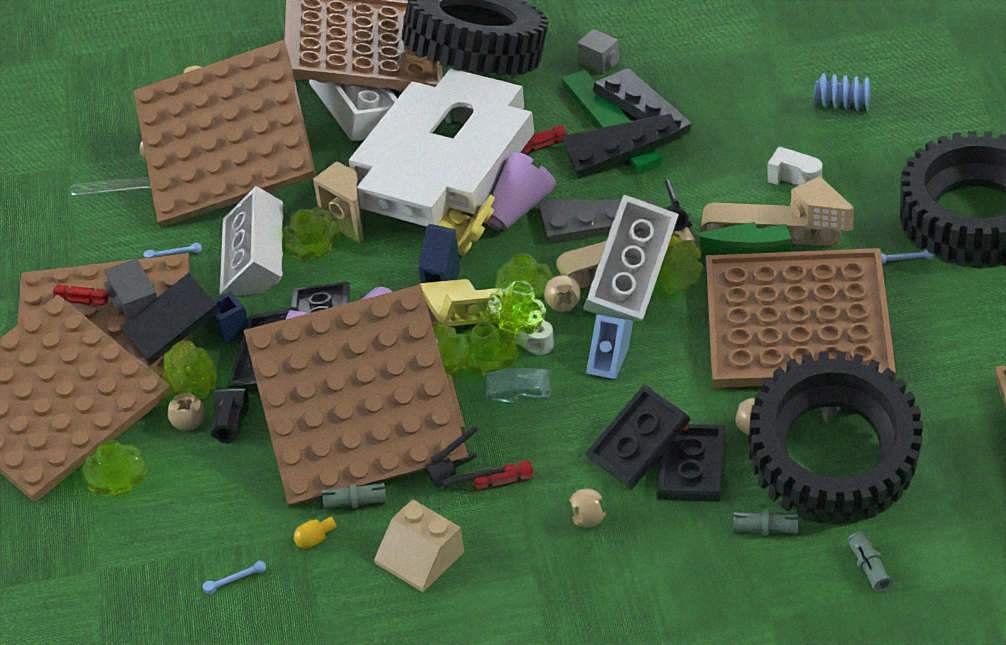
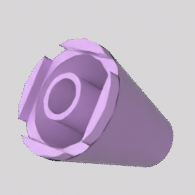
[486,152,556,231]

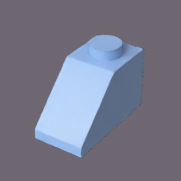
[586,315,633,379]

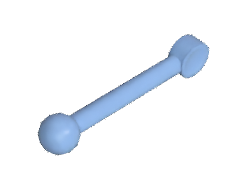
[144,243,202,258]
[881,249,936,265]
[203,561,266,595]

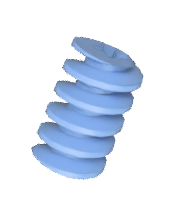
[813,73,871,112]

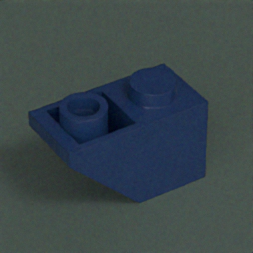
[419,224,461,283]
[206,291,248,345]

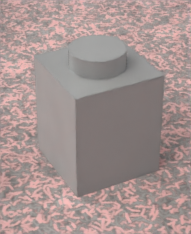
[577,29,620,74]

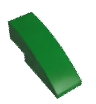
[699,222,792,258]

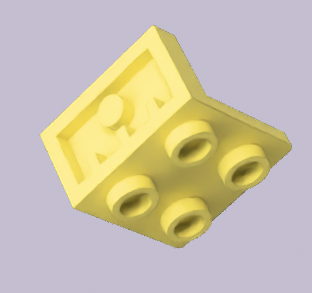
[437,194,495,257]
[420,279,502,327]

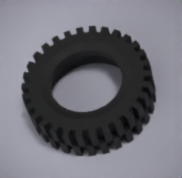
[401,0,549,76]
[900,131,1006,268]
[748,351,923,525]

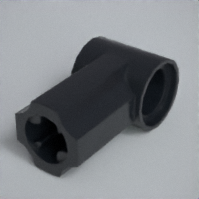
[210,388,249,443]

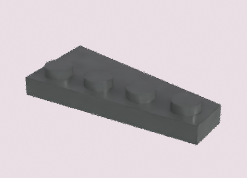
[538,200,654,245]

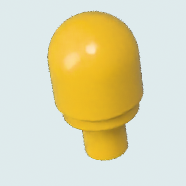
[294,516,337,549]

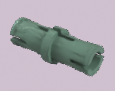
[322,483,386,509]
[733,510,798,536]
[847,531,893,593]

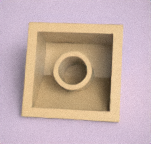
[313,161,364,243]
[374,499,464,592]

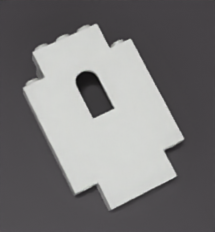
[349,68,534,227]

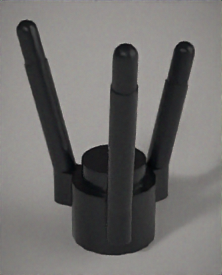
[665,179,692,231]
[425,426,506,489]

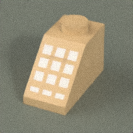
[790,176,854,231]

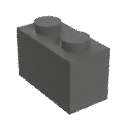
[104,258,157,322]

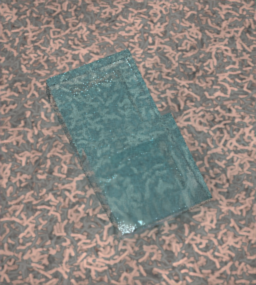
[485,368,552,403]

